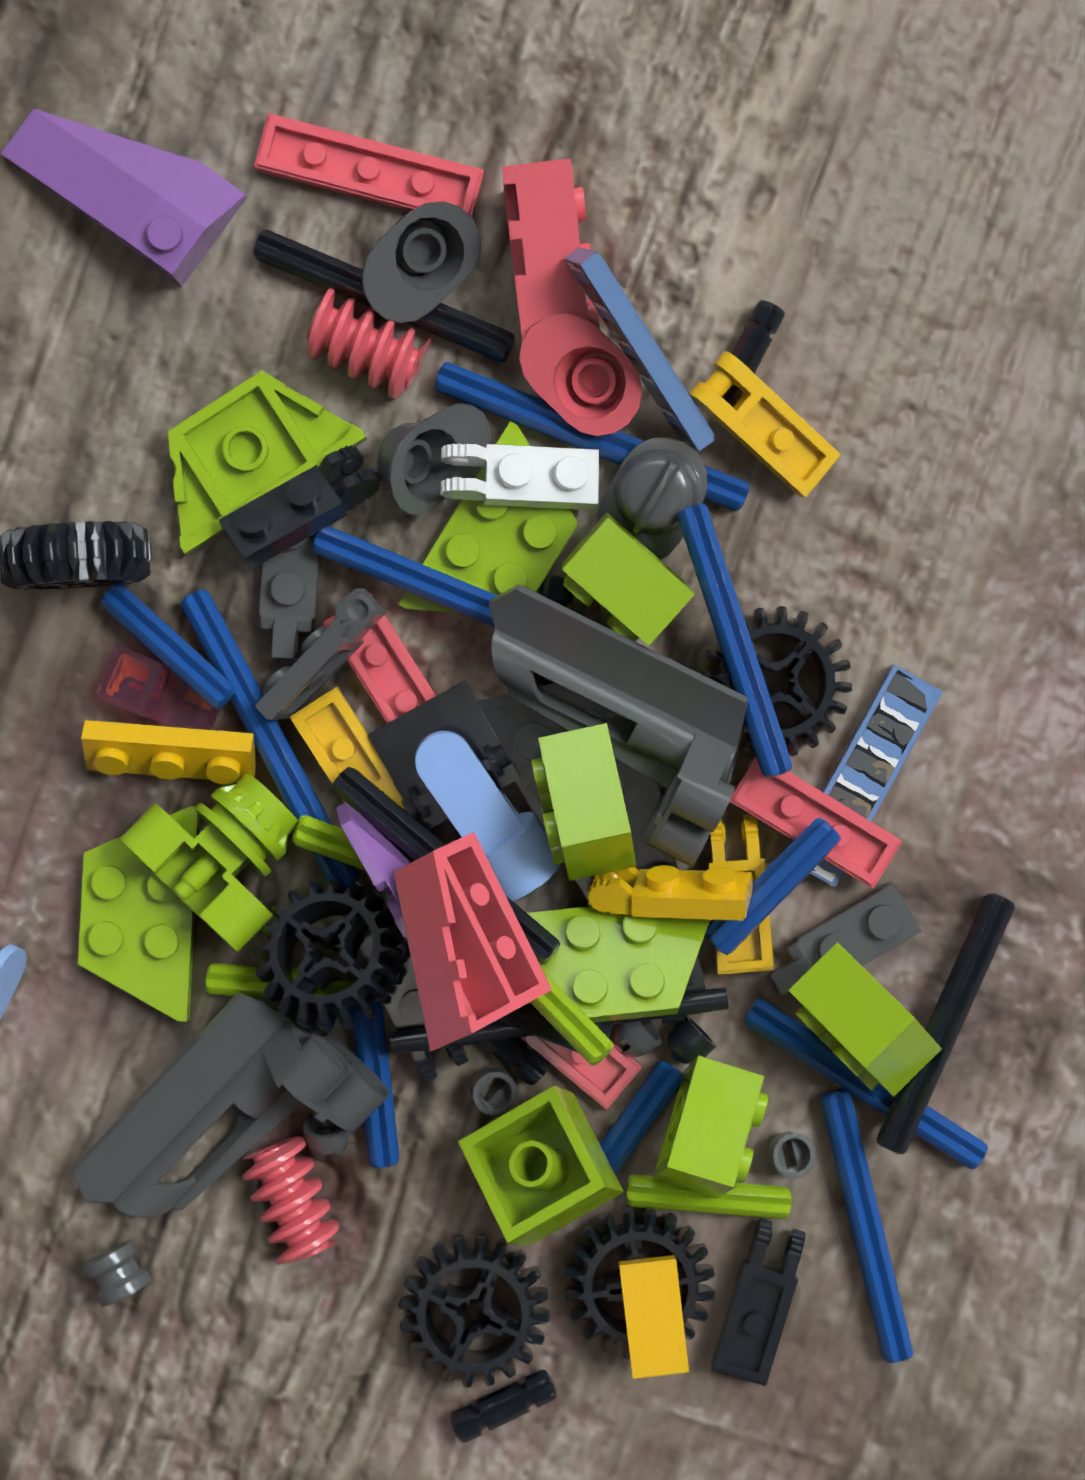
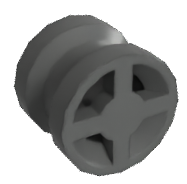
[81,1240,152,1307]

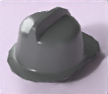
[362,201,481,323]
[370,403,492,515]
[596,437,708,559]

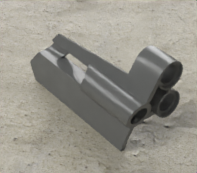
[488,584,749,867]
[71,993,389,1217]

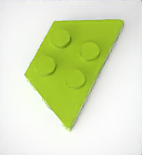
[167,370,367,555]
[398,421,579,615]
[78,806,200,1022]
[527,906,710,1023]

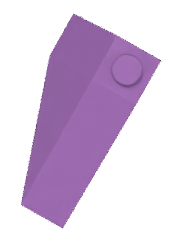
[1,109,247,286]

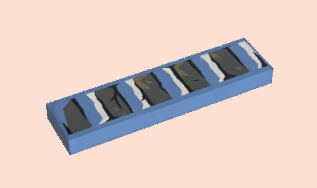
[564,247,715,451]
[810,665,943,887]

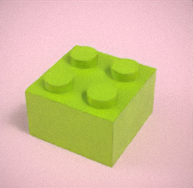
[562,512,695,646]
[531,723,636,881]
[788,942,942,1097]
[652,1055,769,1199]
[458,1086,624,1247]

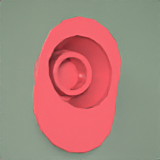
[519,313,643,436]

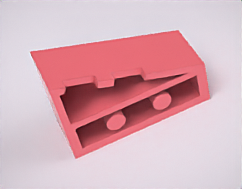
[502,158,600,341]
[394,832,552,1052]

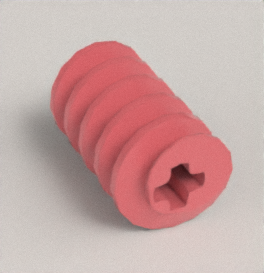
[306,288,431,400]
[242,1136,339,1265]

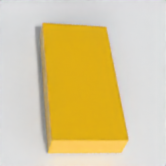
[619,1255,689,1379]

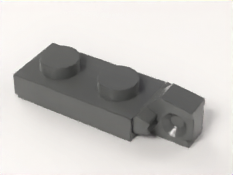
[259,533,321,660]
[255,588,386,720]
[767,882,922,995]

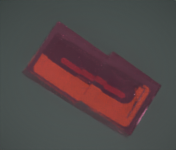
[95,644,221,730]

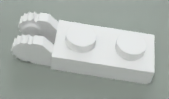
[440,443,599,510]

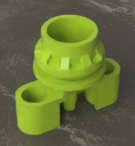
[119,773,298,953]

